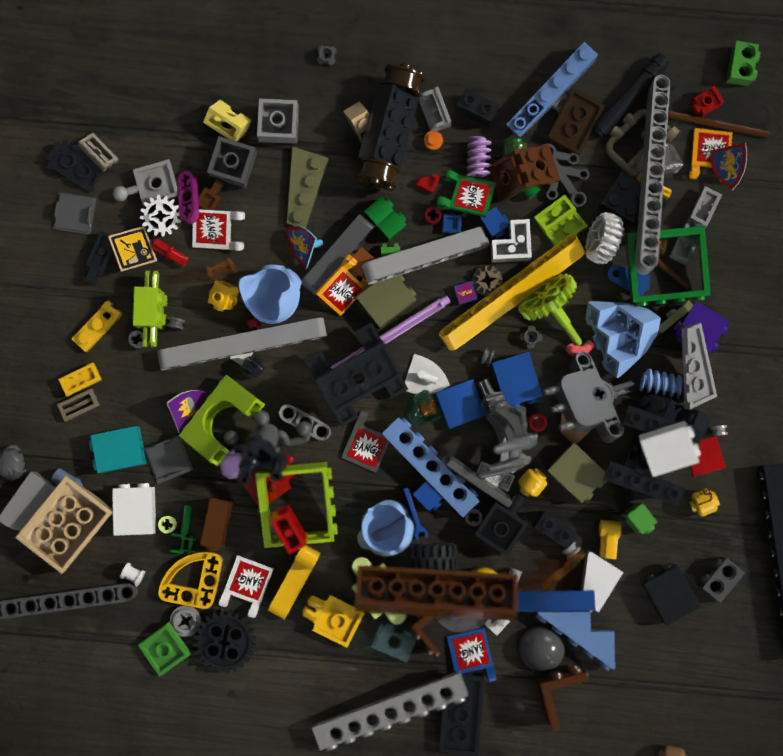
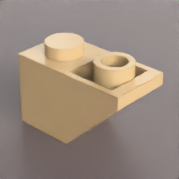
[343,102,369,143]

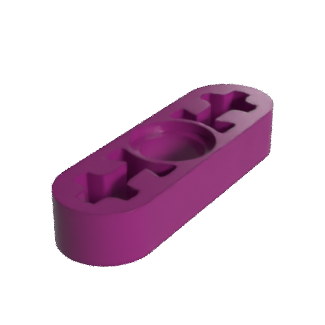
[178,171,199,224]

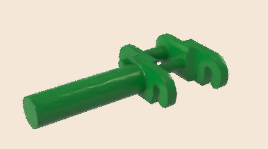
[169,505,196,554]

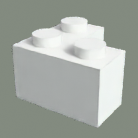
[491,219,532,263]

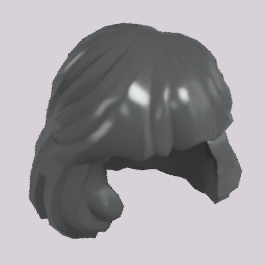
[0,445,26,481]

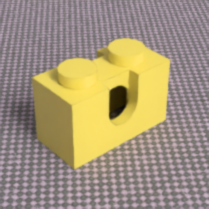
[203,100,251,142]

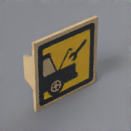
[108,226,157,272]

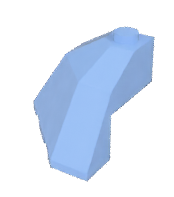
[585,301,661,378]

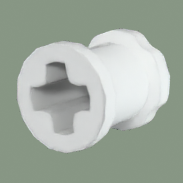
[120,563,145,587]

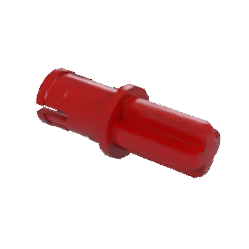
[151,239,189,268]

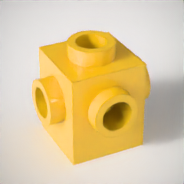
[208,281,240,312]

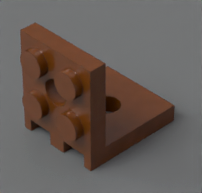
[488,145,560,202]
[537,665,589,731]

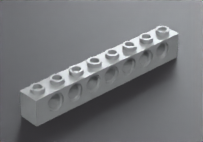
[312,670,468,751]

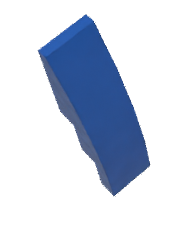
[517,590,596,612]

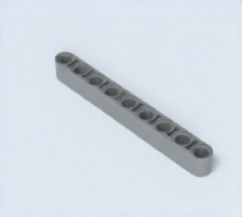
[157,318,327,370]

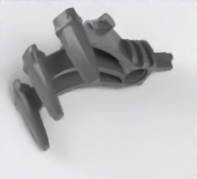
[477,379,537,478]

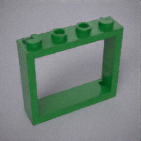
[624,226,711,306]

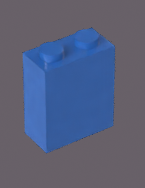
[491,352,543,407]

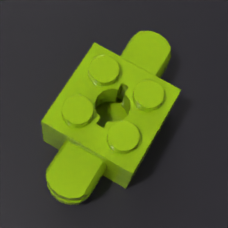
[133,271,167,347]

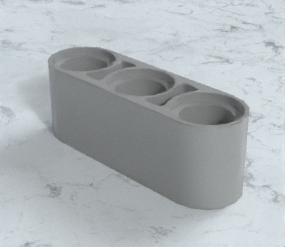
[279,404,331,441]

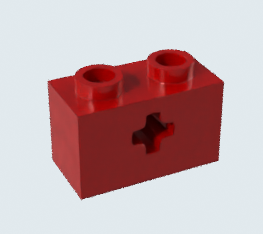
[270,504,307,554]

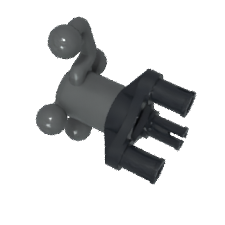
[223,410,312,485]

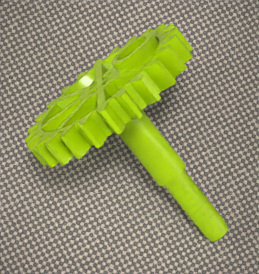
[518,273,583,346]

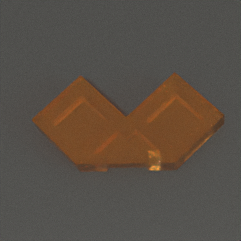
[542,550,587,591]

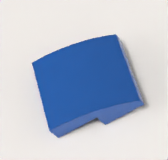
[435,379,485,429]

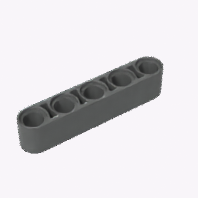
[301,214,376,296]

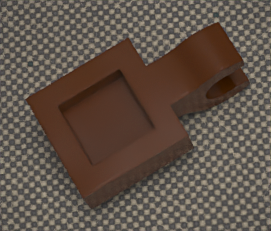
[198,179,225,210]

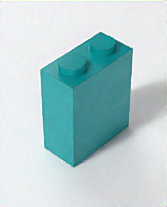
[89,426,147,473]

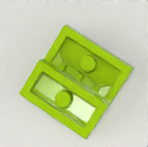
[534,195,588,246]

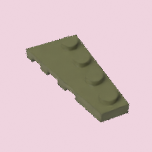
[287,146,329,228]

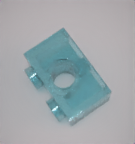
[371,622,416,663]

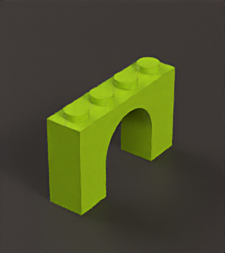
[179,375,265,466]

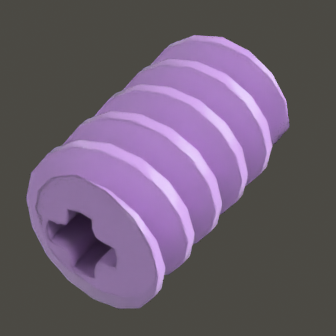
[467,136,491,178]

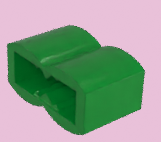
[364,196,407,241]

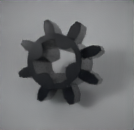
[241,356,265,379]

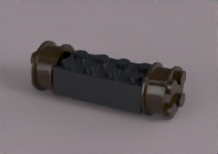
[355,63,425,191]

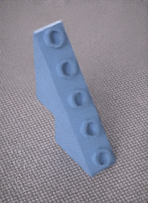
[536,611,615,670]

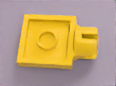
[302,595,365,648]

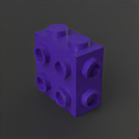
[672,301,729,354]

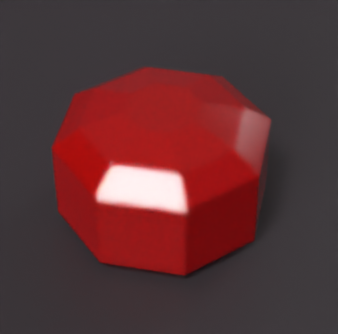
[528,413,547,432]

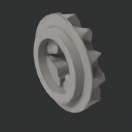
[170,605,201,637]

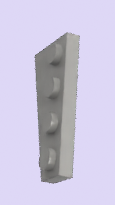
[682,323,717,409]

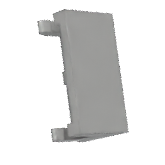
[419,87,451,131]

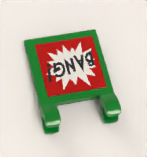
[437,170,496,217]

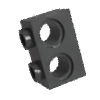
[698,557,745,603]

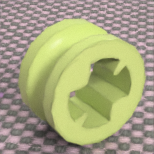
[158,516,177,533]

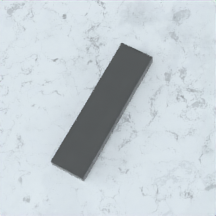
[445,454,513,508]

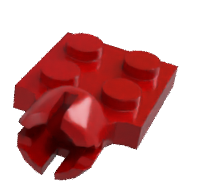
[240,455,297,508]

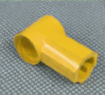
[599,520,621,559]

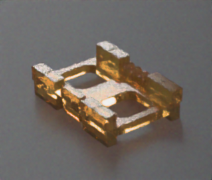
[206,257,238,281]

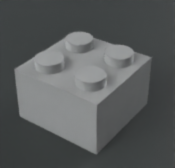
[257,99,299,144]

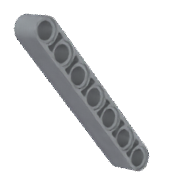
[362,227,490,285]

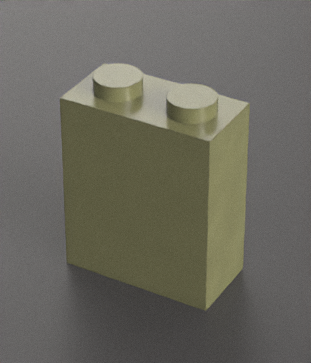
[356,275,417,329]
[546,443,607,503]

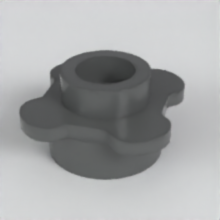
[317,46,336,65]
[520,326,543,349]

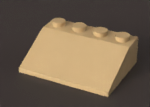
[16,476,113,574]

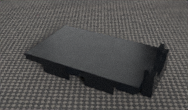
[46,140,107,193]

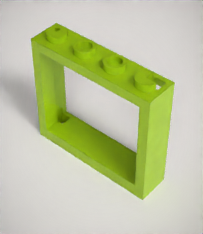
[256,462,338,548]

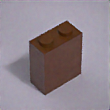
[200,498,234,551]

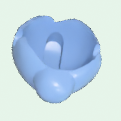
[357,500,415,556]

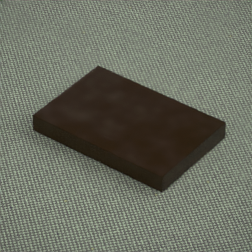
[546,88,605,156]

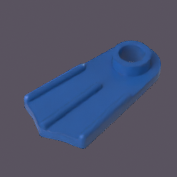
[607,265,650,296]

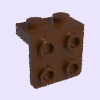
[411,615,440,657]

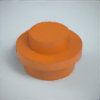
[424,131,443,150]

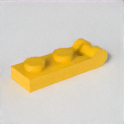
[72,300,123,352]

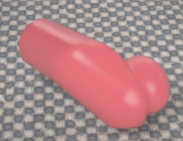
[566,340,595,357]

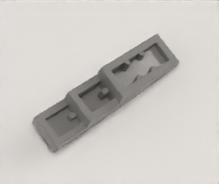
[669,186,722,266]

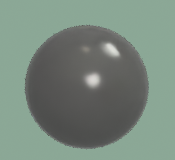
[518,625,565,672]

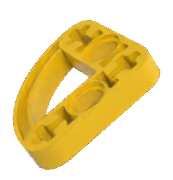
[158,552,223,609]

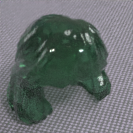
[405,390,441,427]

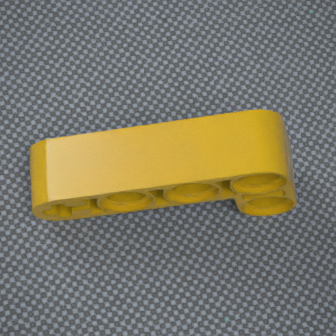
[268,545,321,620]

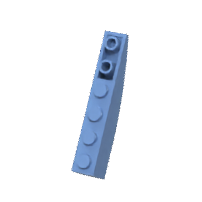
[506,42,598,138]

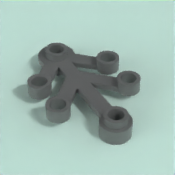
[542,144,589,208]

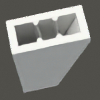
[581,550,623,612]

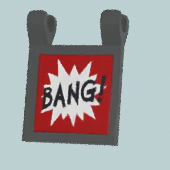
[341,411,392,473]

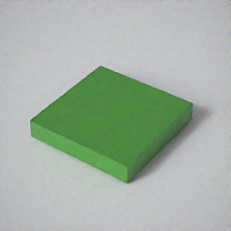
[138,622,191,677]

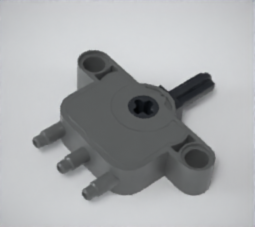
[543,351,636,444]

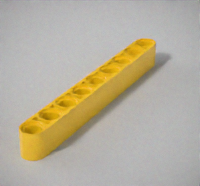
[439,235,585,351]

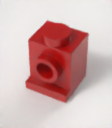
[691,85,724,117]

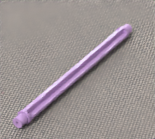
[330,295,451,369]

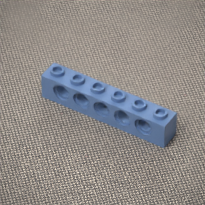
[382,417,479,517]

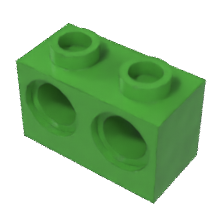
[726,41,760,87]
[621,503,657,535]

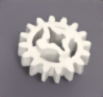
[140,195,182,237]

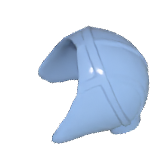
[239,264,302,324]

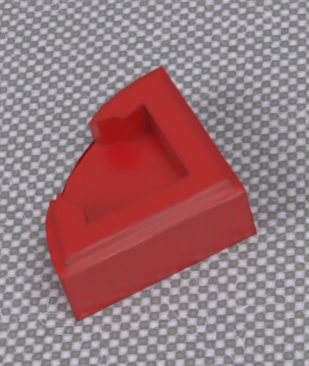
[416,174,441,194]

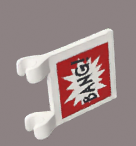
[192,209,245,251]
[219,555,273,618]

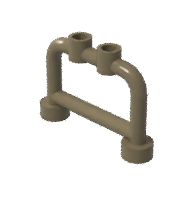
[606,109,680,179]

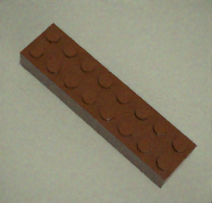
[355,565,518,621]

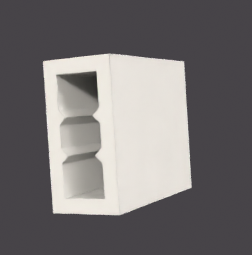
[639,421,701,477]
[113,483,156,535]

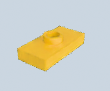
[58,363,102,397]

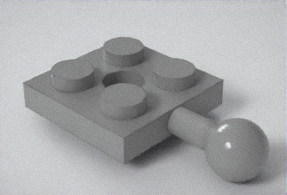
[113,159,178,207]

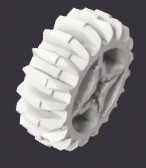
[585,212,624,264]

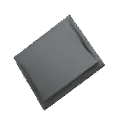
[53,192,97,235]
[144,434,193,484]

